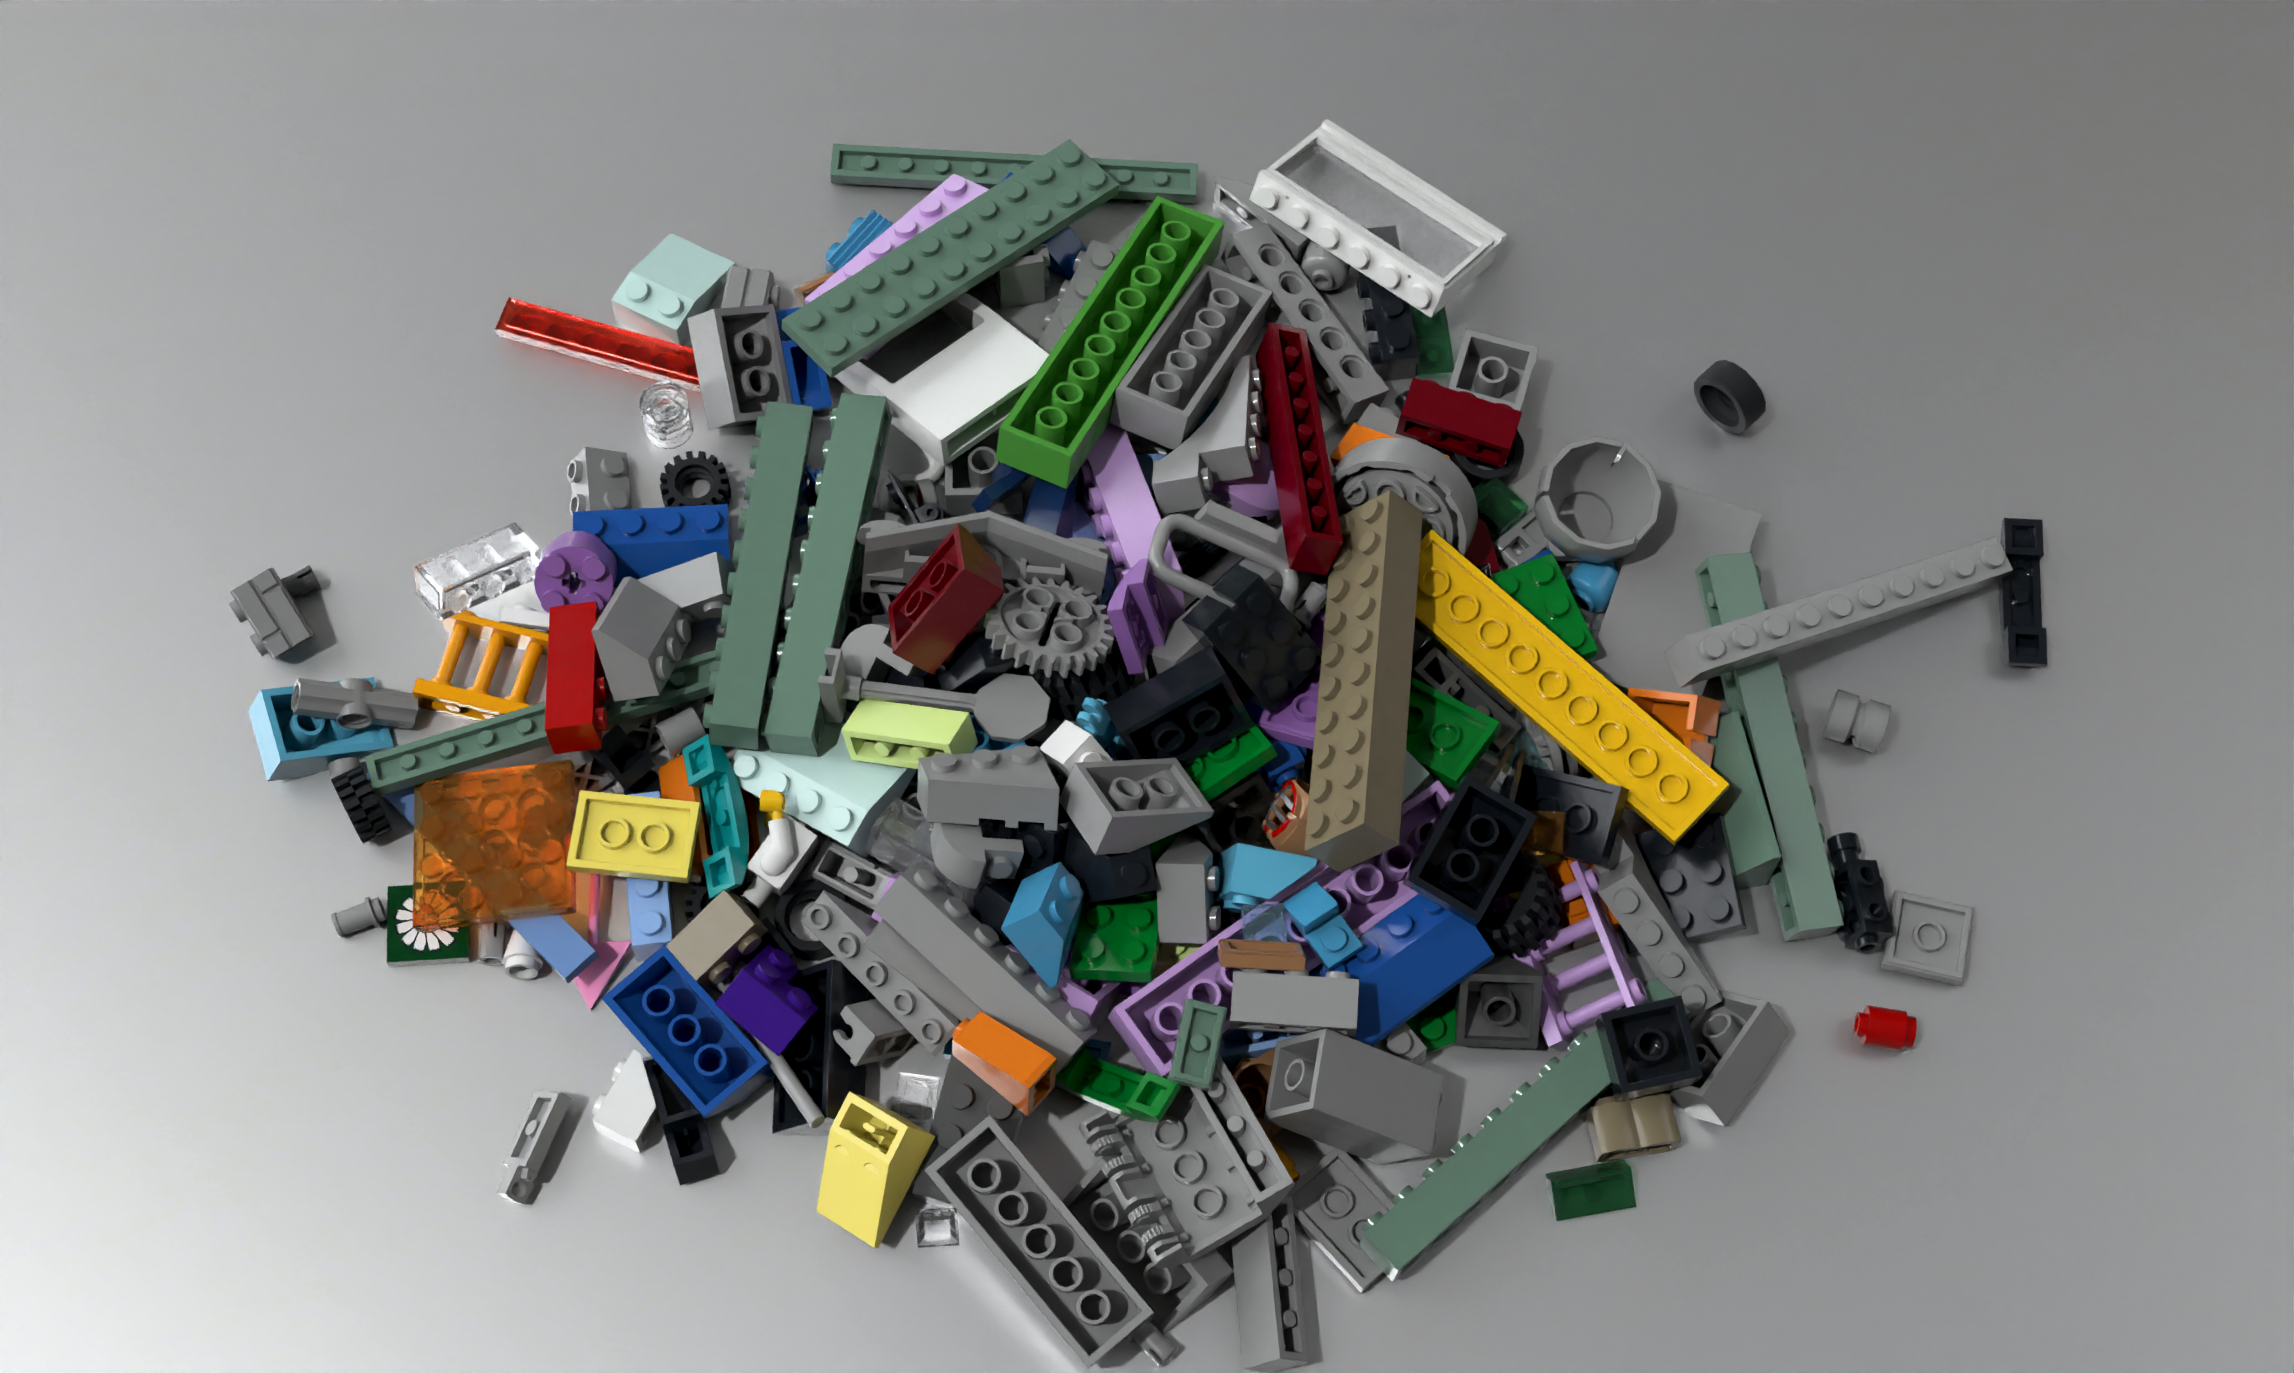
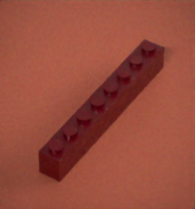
[1255,323,1343,575]

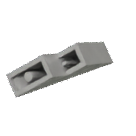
[801,890,959,1057]

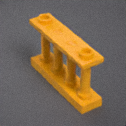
[412,608,549,722]

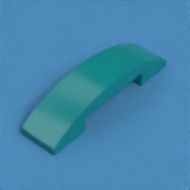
[682,734,749,899]

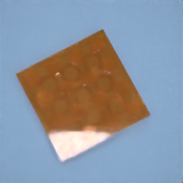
[413,760,576,932]

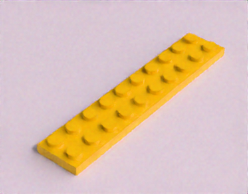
[1415,530,1729,846]

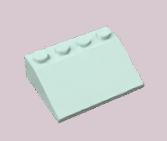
[730,710,917,858]

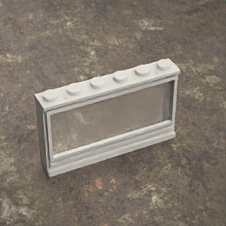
[1249,119,1507,318]

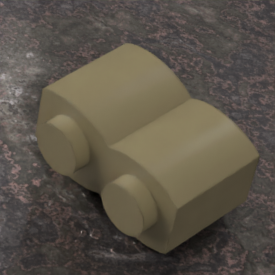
[1585,1093,1681,1162]

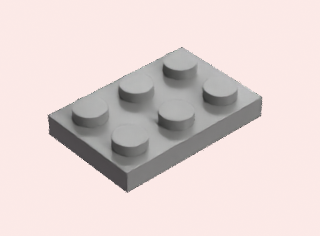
[1286,1148,1394,1293]

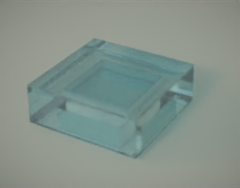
[1241,903,1287,942]

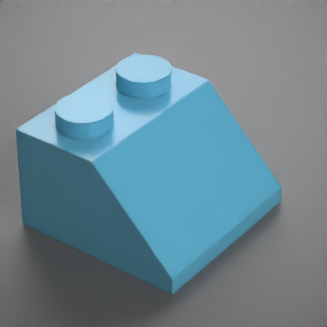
[1214,843,1317,913]

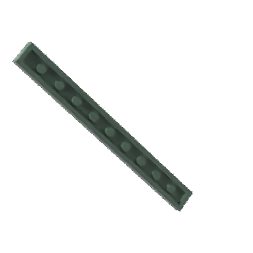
[830,144,1198,203]
[365,650,720,797]

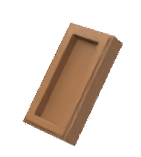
[1217,939,1306,971]

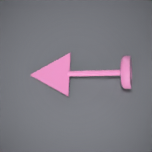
[568,837,632,1011]

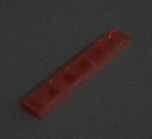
[495,297,701,393]

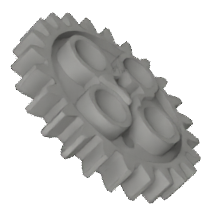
[983,577,1115,678]

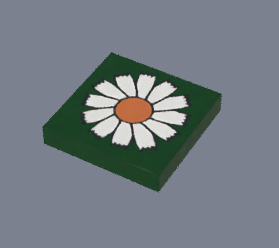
[387,882,471,967]

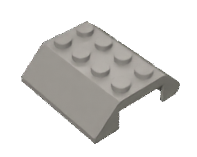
[1079,1053,1295,1269]

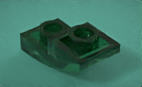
[1410,305,1454,377]

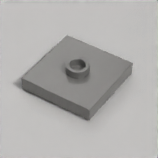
[1881,890,1974,986]

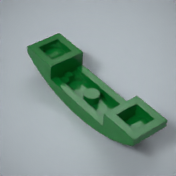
[1055,1047,1181,1122]

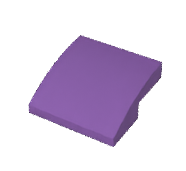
[1107,558,1169,675]

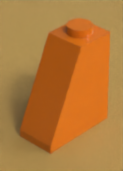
[952,1011,1057,1117]

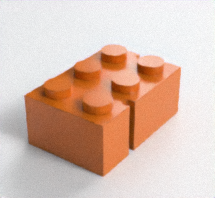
[1624,688,1721,816]

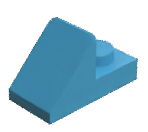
[1282,881,1363,972]

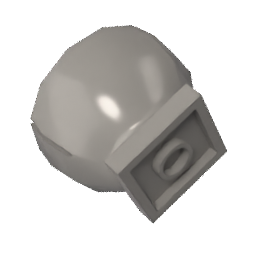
[1534,436,1661,564]

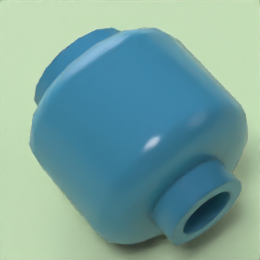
[1566,560,1619,614]

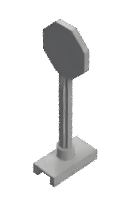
[818,647,1051,744]

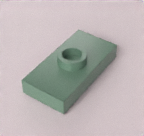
[1167,998,1227,1091]

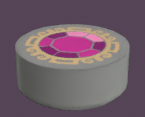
[914,478,939,508]

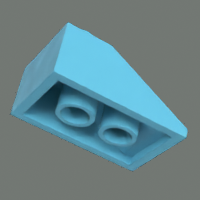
[248,677,394,781]

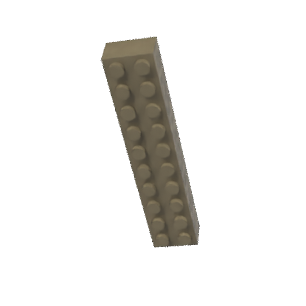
[1304,490,1423,872]

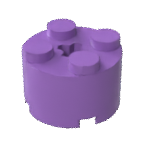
[534,531,618,613]

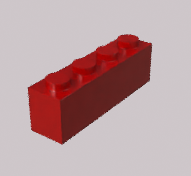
[544,601,609,754]

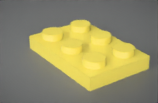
[566,790,701,883]

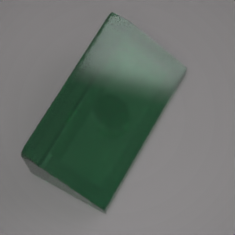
[1545,1160,1636,1221]

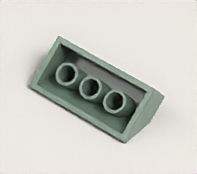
[1704,711,1781,890]

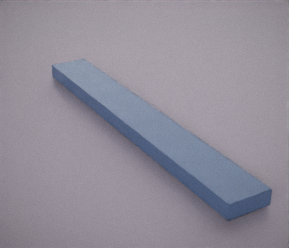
[366,772,599,984]

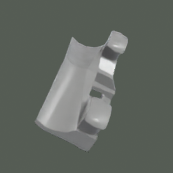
[856,511,1111,675]

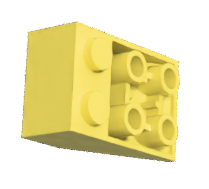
[816,1091,935,1249]

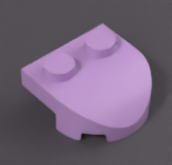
[1209,439,1280,520]

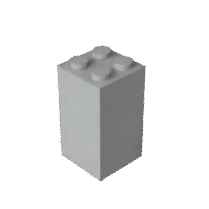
[1263,1028,1443,1165]

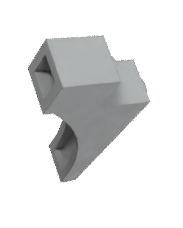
[1152,355,1264,515]
[1593,817,1722,1020]

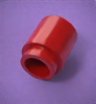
[1853,1005,1917,1051]

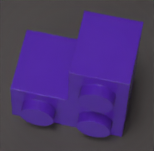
[715,944,819,1056]

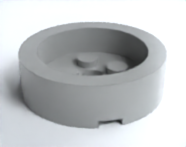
[1331,438,1478,556]

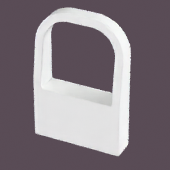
[834,292,1049,466]

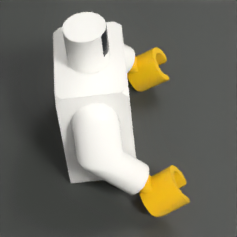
[740,790,819,909]

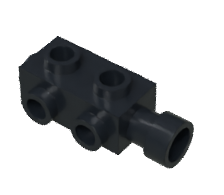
[1827,832,1894,953]

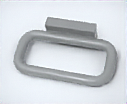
[1148,500,1299,613]

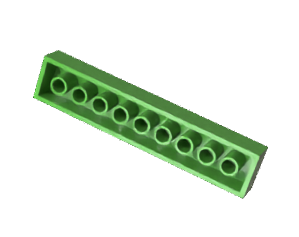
[996,196,1225,489]

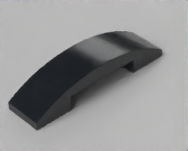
[1999,518,2048,667]

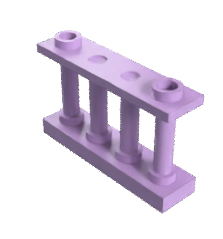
[1492,861,1647,1052]

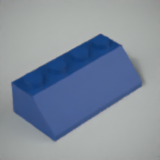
[573,504,733,599]
[1309,894,1495,1046]
[601,945,775,1119]

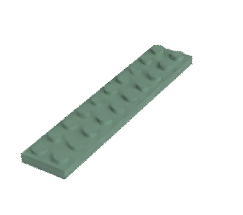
[782,139,1119,378]

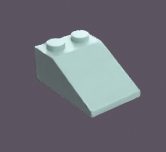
[611,233,736,352]

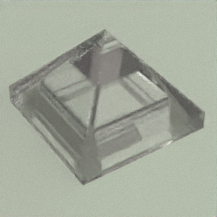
[915,1207,959,1248]

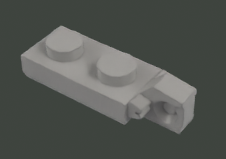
[496,1090,572,1204]

